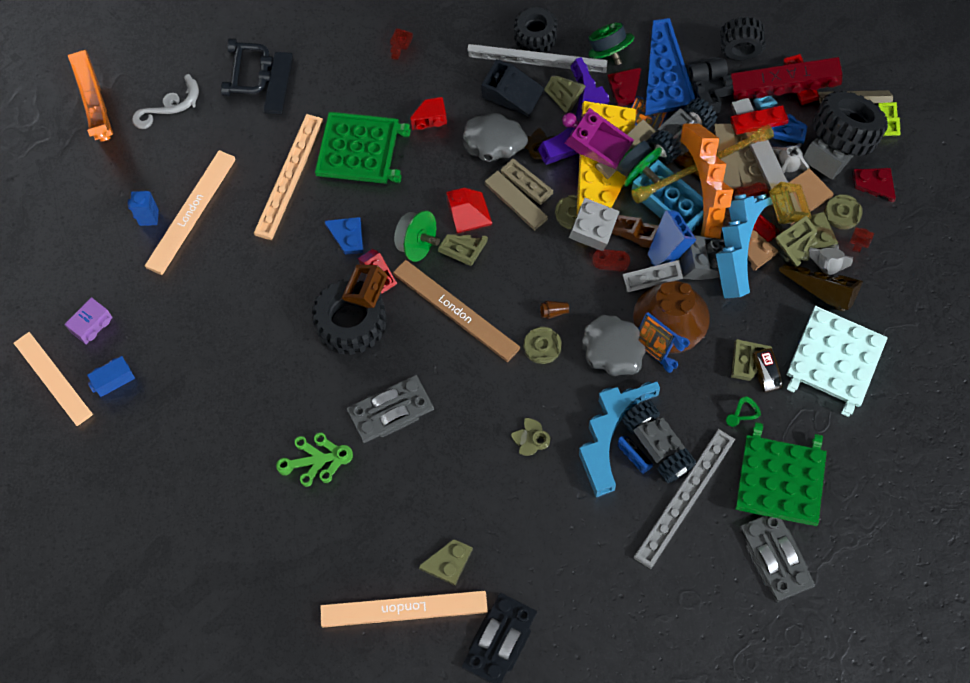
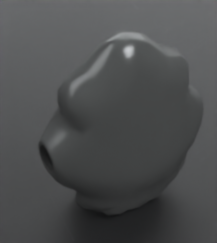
[463,113,528,162]
[582,315,646,376]

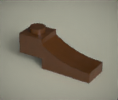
[611,215,659,248]

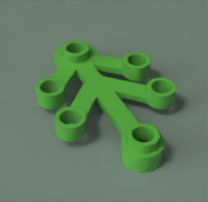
[276,433,353,487]

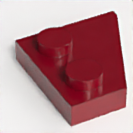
[607,68,641,107]
[853,168,896,202]

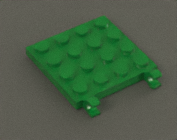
[315,112,411,184]
[735,422,827,526]

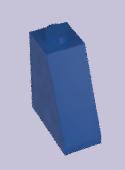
[648,210,696,266]

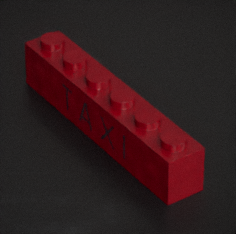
[731,57,843,101]

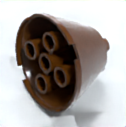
[633,281,710,353]

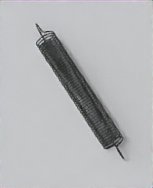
[773,211,786,263]

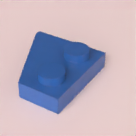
[768,105,808,145]
[325,217,363,255]

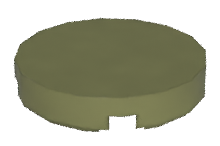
[555,195,578,229]
[824,195,862,229]
[523,327,562,364]

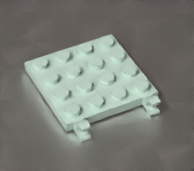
[786,306,888,417]

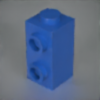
[128,191,159,226]
[88,356,135,397]

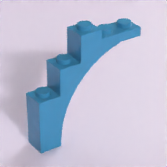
[716,194,775,298]
[579,382,660,497]

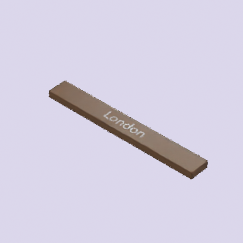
[393,260,520,363]

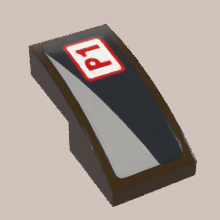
[752,348,783,393]

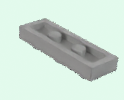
[623,260,683,292]

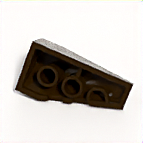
[779,264,863,311]

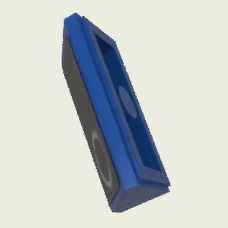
[618,436,654,474]

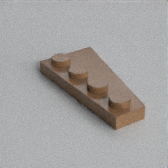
[722,208,778,271]

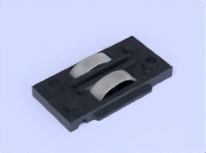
[462,592,537,683]

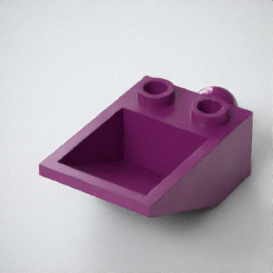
[562,108,634,169]

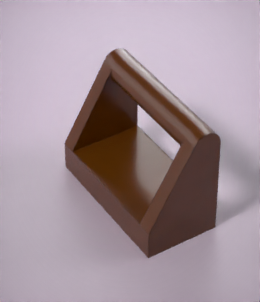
[342,265,388,308]

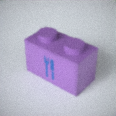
[65,297,112,344]

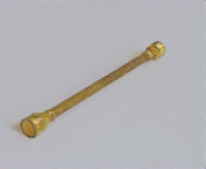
[631,125,774,204]

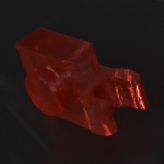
[390,28,413,60]
[850,227,874,253]

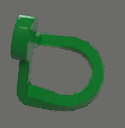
[726,397,761,427]

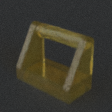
[769,182,812,224]

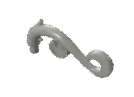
[132,74,199,129]

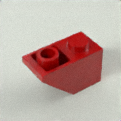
[410,97,447,130]
[357,249,397,294]

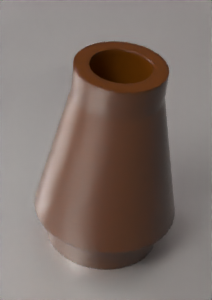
[540,301,569,319]

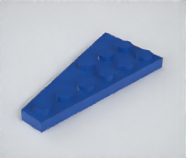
[645,18,696,116]

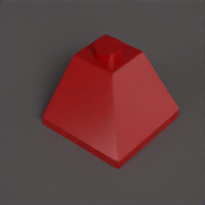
[446,188,492,234]

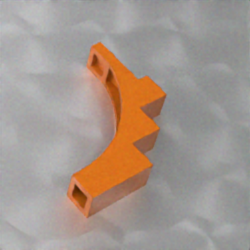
[68,50,113,142]
[680,124,733,239]

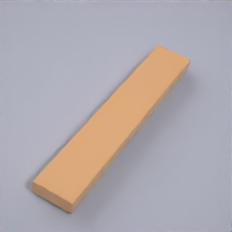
[14,332,93,426]

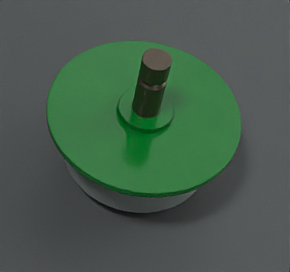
[394,211,440,262]

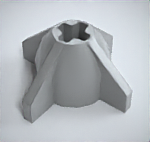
[772,143,809,173]
[809,245,853,275]

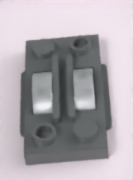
[347,375,434,443]
[740,516,815,602]

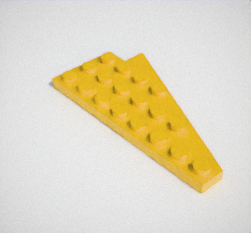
[577,101,636,214]

